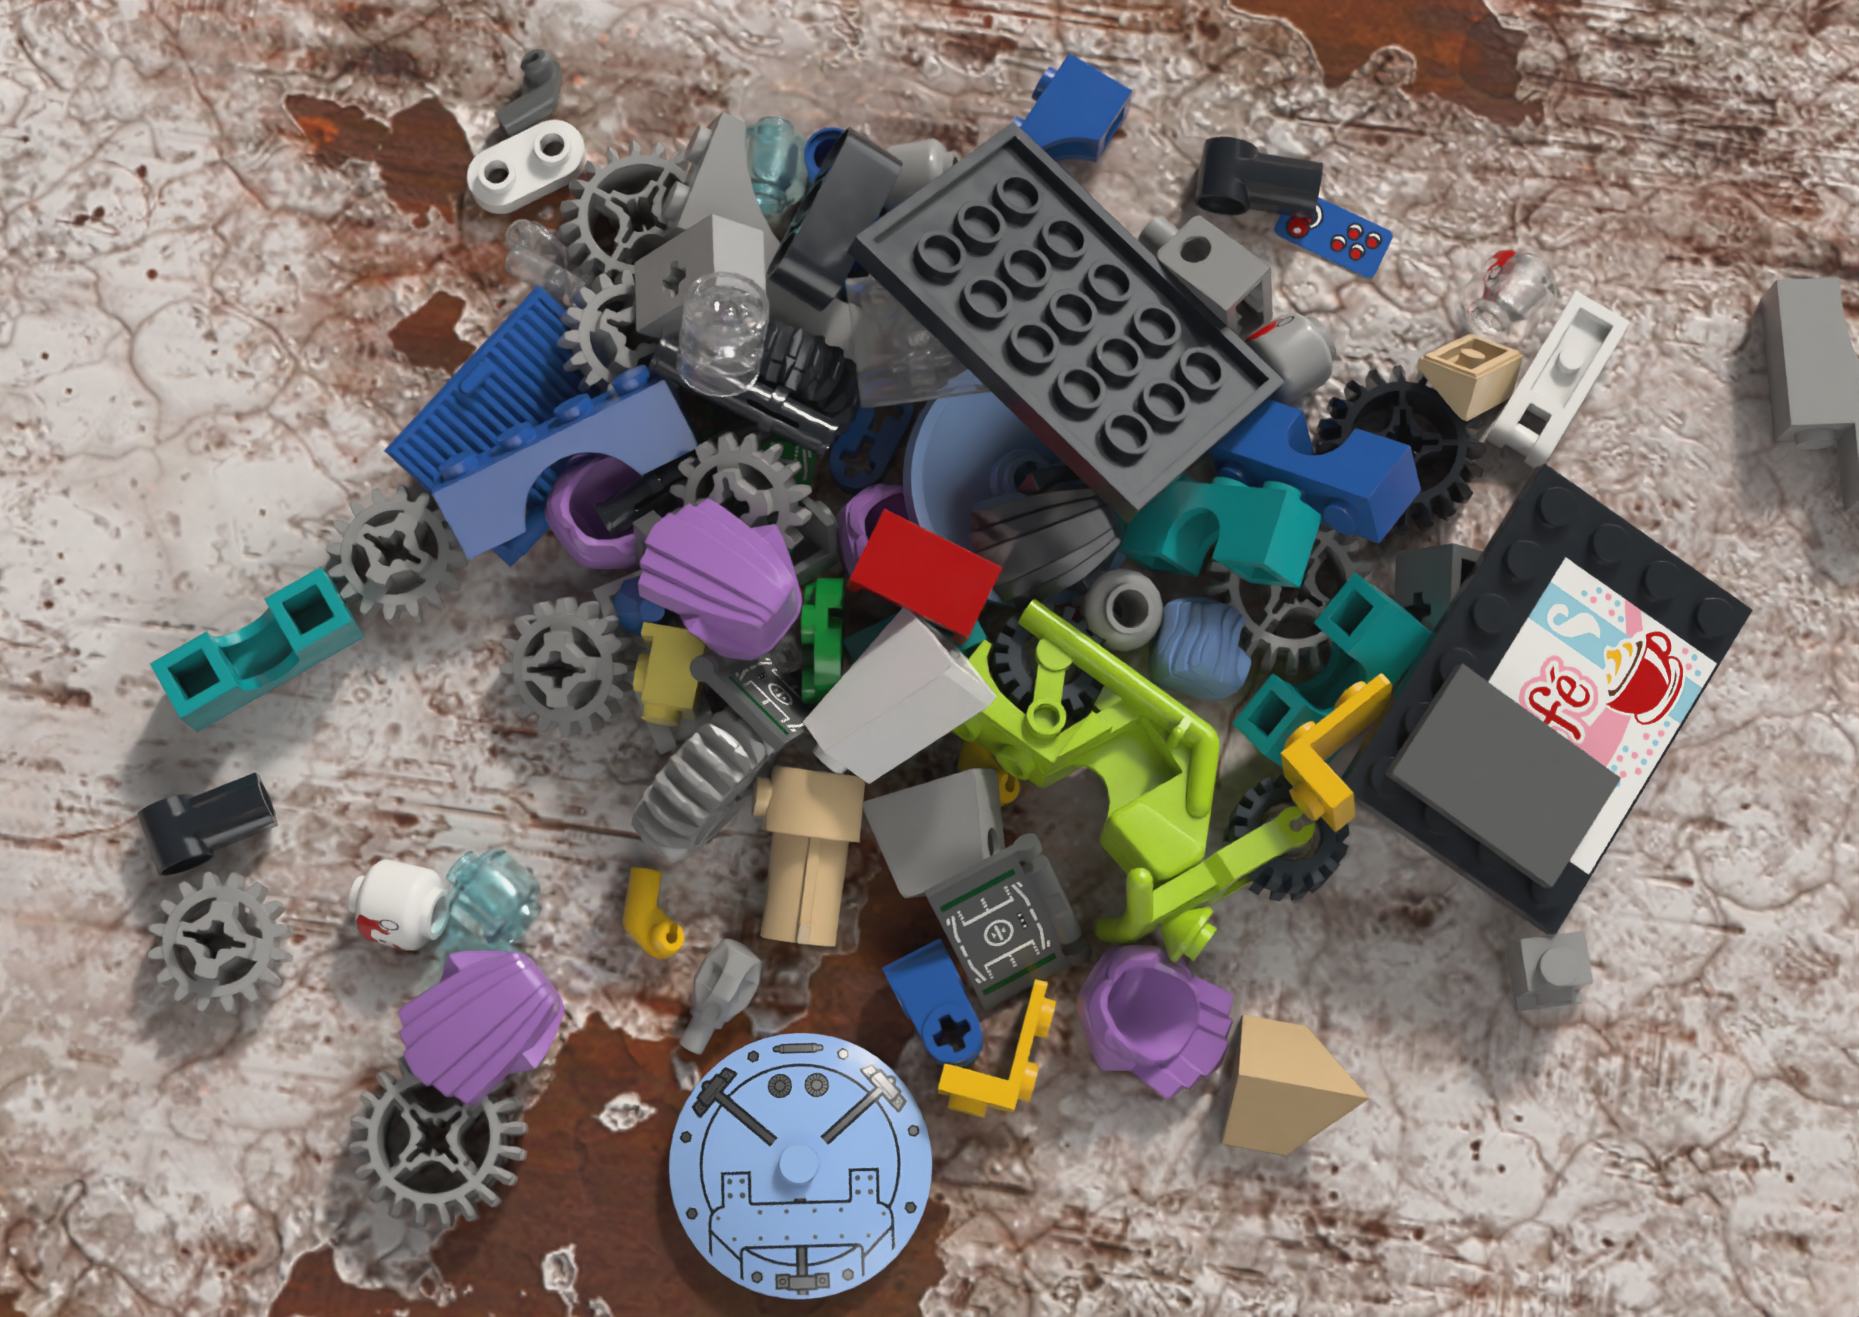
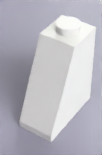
[803,608,997,784]

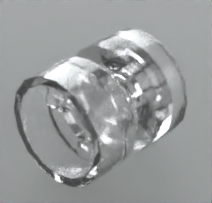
[676,271,770,397]

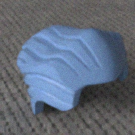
[1148,596,1251,702]

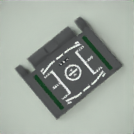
[690,646,816,752]
[924,833,1092,1010]

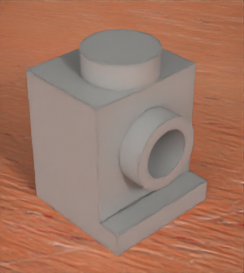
[1506,931,1594,1012]

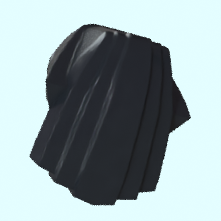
[969,462,1127,612]

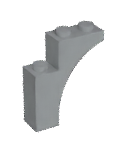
[661,112,879,376]
[1761,277,1859,512]

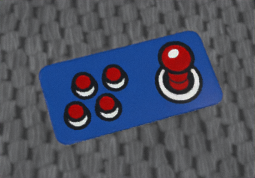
[1274,197,1393,278]

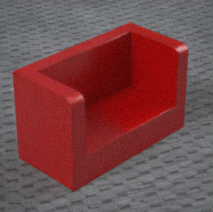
[846,509,1003,645]

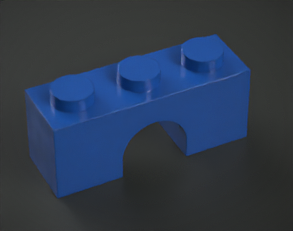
[1211,400,1421,543]

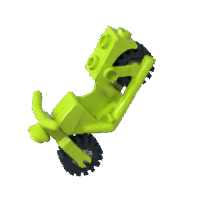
[951,599,1350,964]

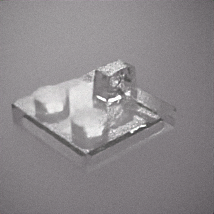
[846,276,990,408]

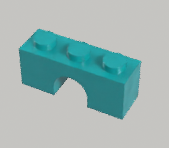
[1118,476,1323,588]
[150,567,365,732]
[1232,572,1431,767]

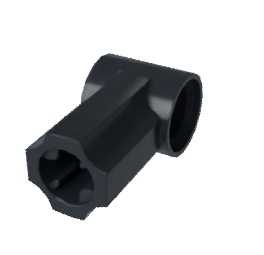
[1194,136,1323,220]
[137,772,278,876]

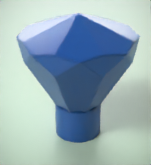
[612,575,674,637]

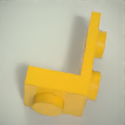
[1281,674,1392,833]
[938,979,1056,1118]

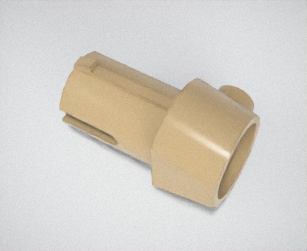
[751,766,865,946]

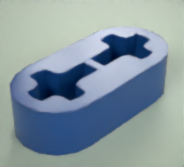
[829,380,914,496]

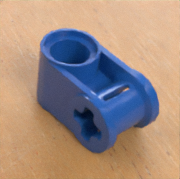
[882,938,984,1068]

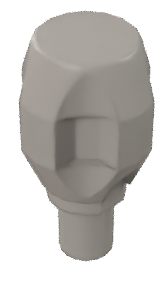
[679,939,763,1054]

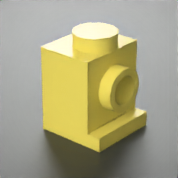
[633,622,711,726]

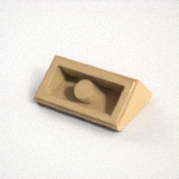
[1417,334,1524,421]

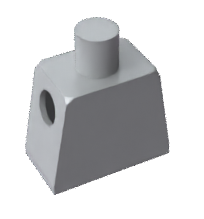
[1138,216,1273,341]
[863,768,1005,898]

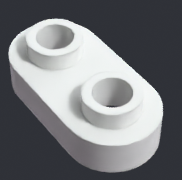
[467,120,587,214]

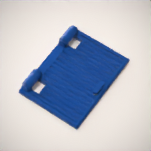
[384,284,601,567]

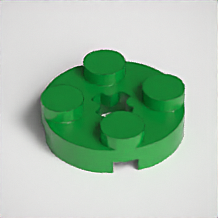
[801,578,845,706]

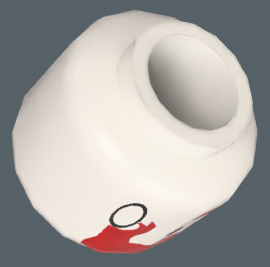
[348,860,451,950]

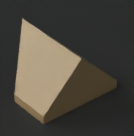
[1221,1015,1370,1156]

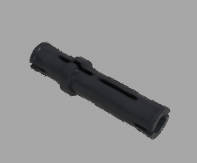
[648,335,841,459]
[594,416,778,539]

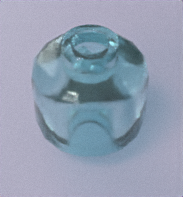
[745,116,808,214]
[445,848,543,944]

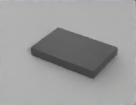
[1385,664,1621,888]

